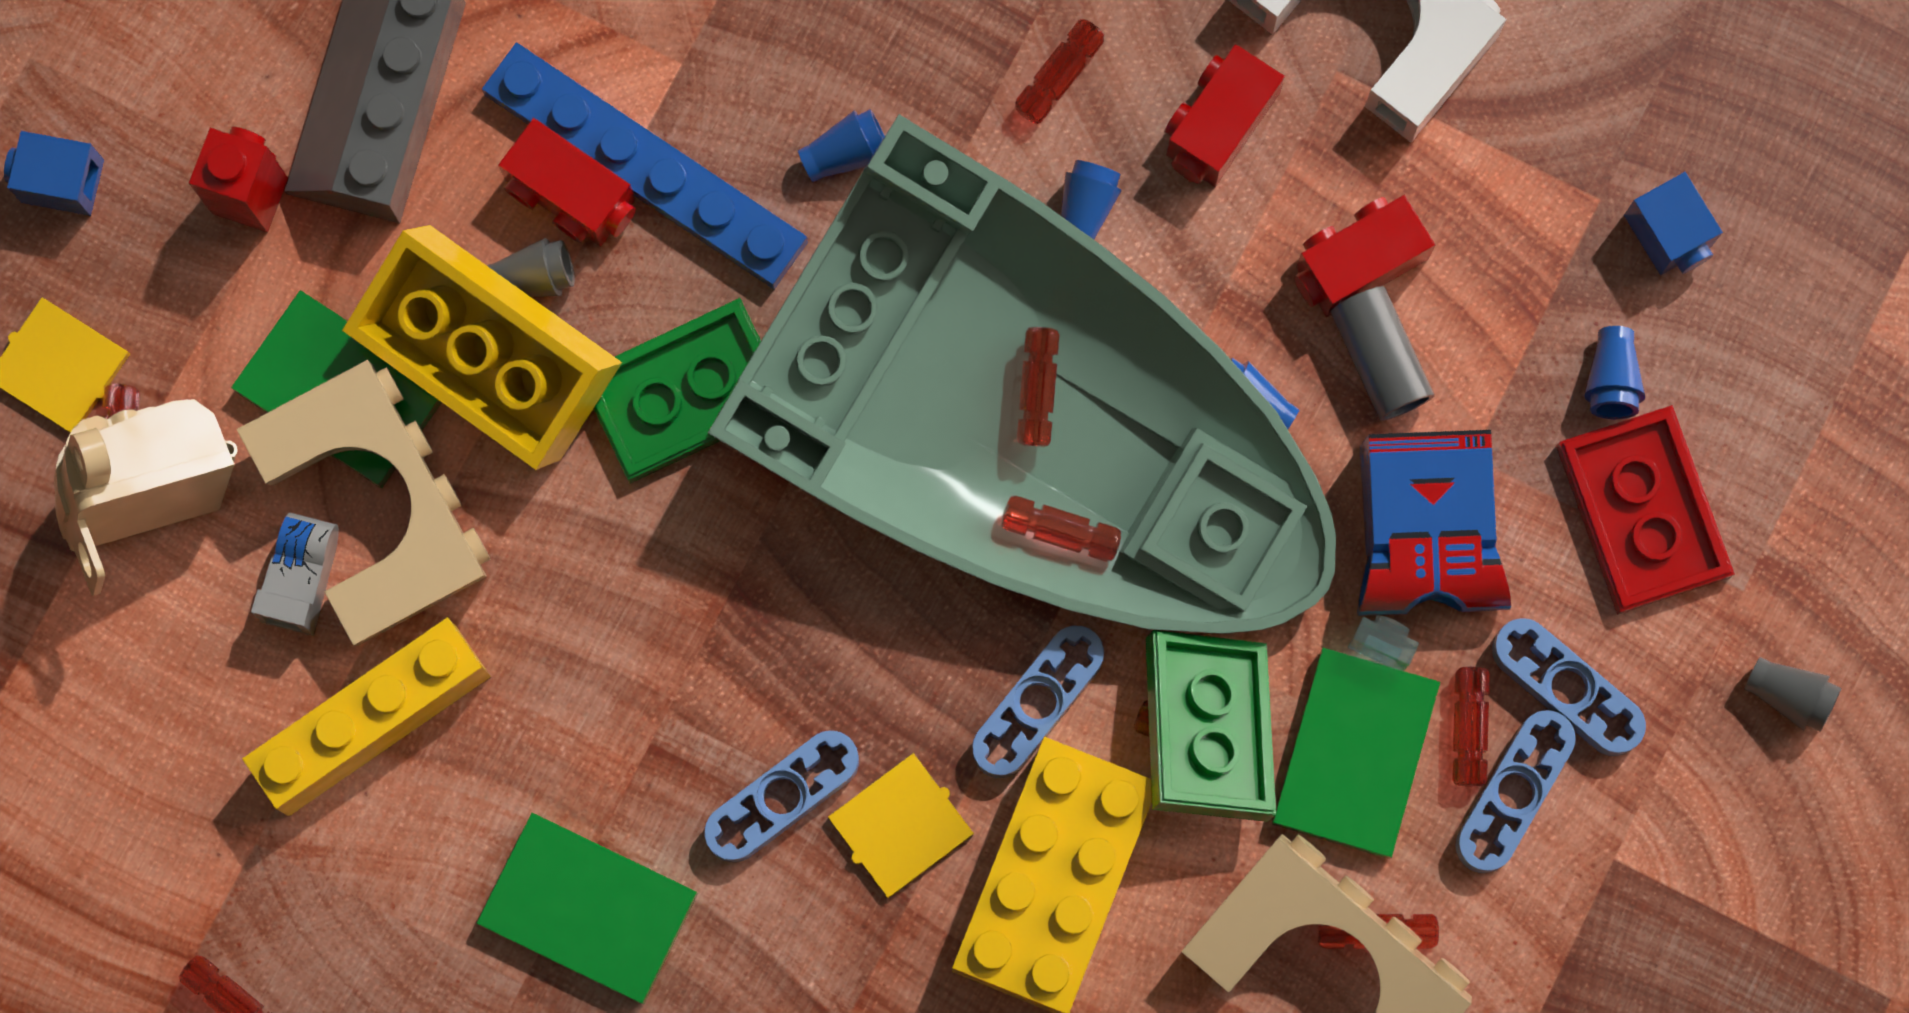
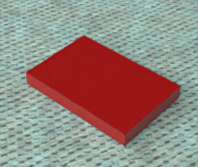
[1556,405,1735,615]

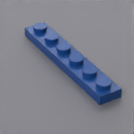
[482,42,808,290]

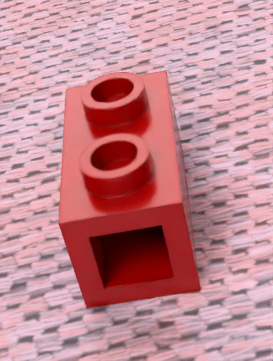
[1164,44,1285,187]
[498,118,636,247]
[189,126,288,233]
[1294,194,1436,317]

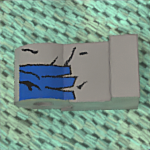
[251,513,339,636]

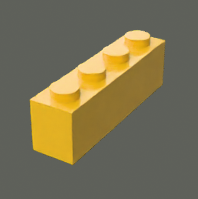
[242,617,491,816]

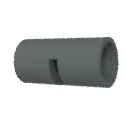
[1330,286,1435,421]

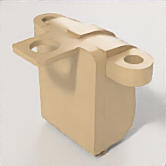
[54,399,238,596]

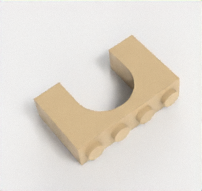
[236,360,491,646]
[1181,834,1472,1013]

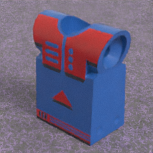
[1357,430,1511,616]

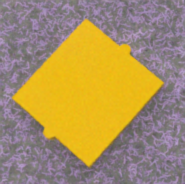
[0,297,130,433]
[828,753,974,899]

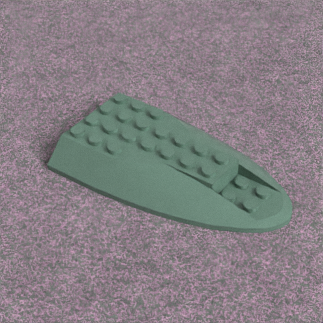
[708,114,1336,633]

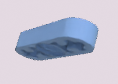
[1492,618,1646,756]
[973,626,1104,778]
[1455,710,1575,873]
[705,731,859,862]

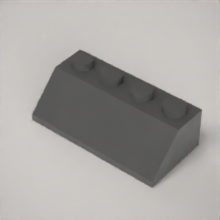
[285,0,466,224]

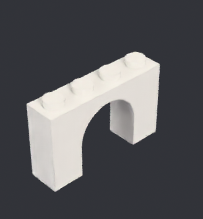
[1228,0,1506,142]

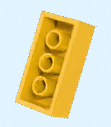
[342,225,622,470]
[952,737,1152,1013]

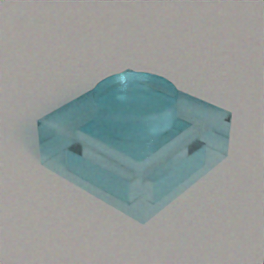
[1347,615,1419,671]

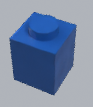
[4,131,104,216]
[1624,171,1723,276]

